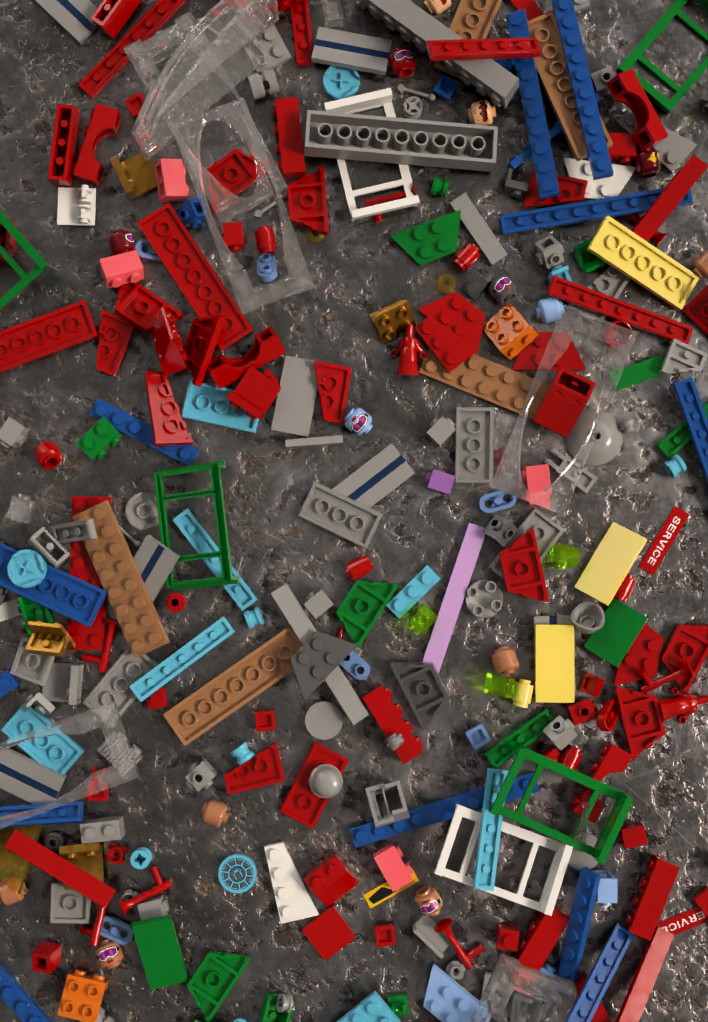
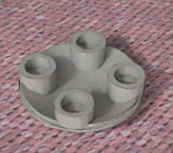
[465,580,503,618]

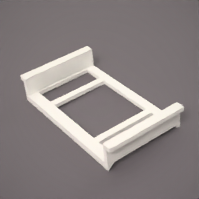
[324,88,420,221]
[434,804,573,916]

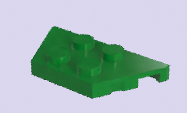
[391,210,461,266]
[336,580,398,648]
[187,950,251,1022]

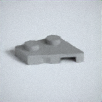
[659,339,708,374]

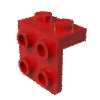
[226,367,281,420]

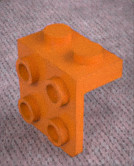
[483,303,539,360]
[58,969,109,1022]

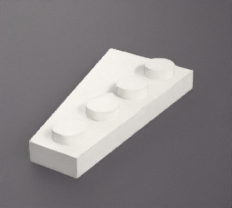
[264,841,319,924]

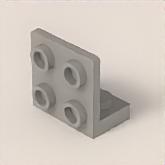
[42,662,84,705]

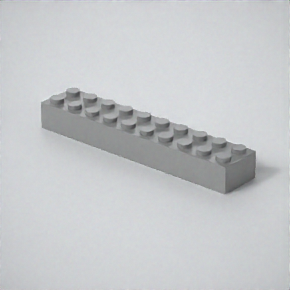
[356,0,519,109]
[304,110,498,172]

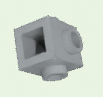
[534,235,564,269]
[186,759,218,792]

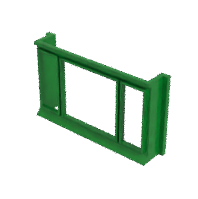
[616,0,708,115]
[0,210,50,309]
[153,461,239,591]
[490,745,634,864]

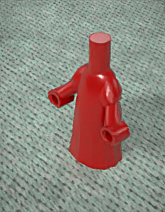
[390,325,428,375]
[658,687,708,724]

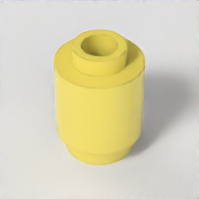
[511,678,534,708]

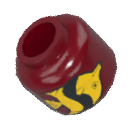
[635,148,661,178]

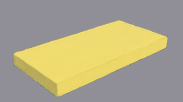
[574,522,647,606]
[535,624,574,703]

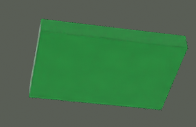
[584,598,648,668]

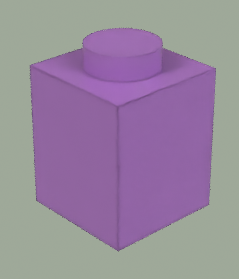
[425,469,455,495]

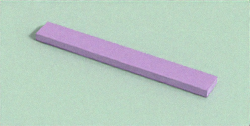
[422,523,485,674]

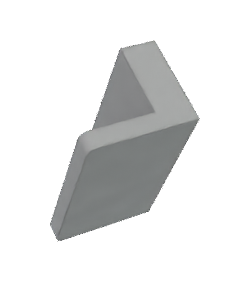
[412,915,450,959]

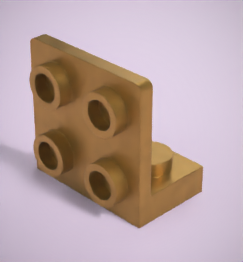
[110,150,157,200]
[59,842,104,890]

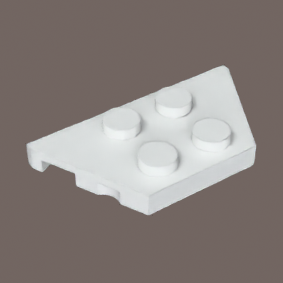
[562,158,636,201]

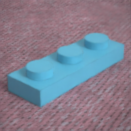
[386,565,440,619]

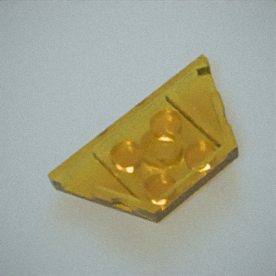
[0,825,43,895]

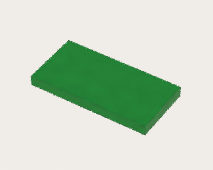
[131,914,189,990]

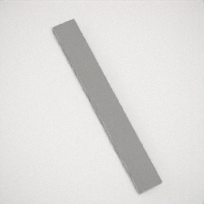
[270,583,369,725]

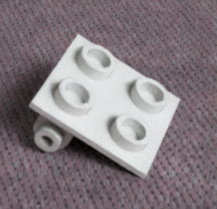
[57,185,96,226]

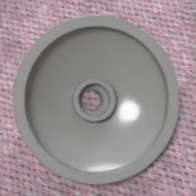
[565,409,622,466]

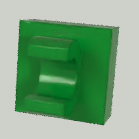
[387,993,409,1016]

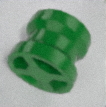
[430,176,450,198]

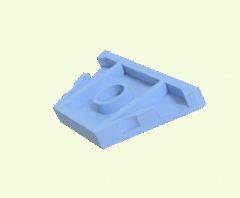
[423,964,492,1022]

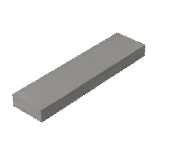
[449,193,508,266]

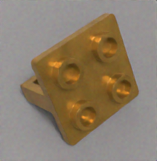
[370,299,416,344]
[25,621,76,657]

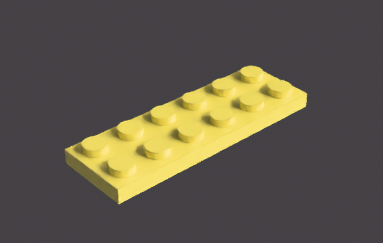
[587,216,700,310]

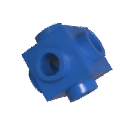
[176,198,210,228]

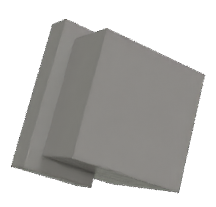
[365,781,410,828]

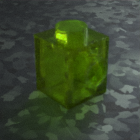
[550,543,582,570]
[408,604,438,634]
[484,673,516,698]

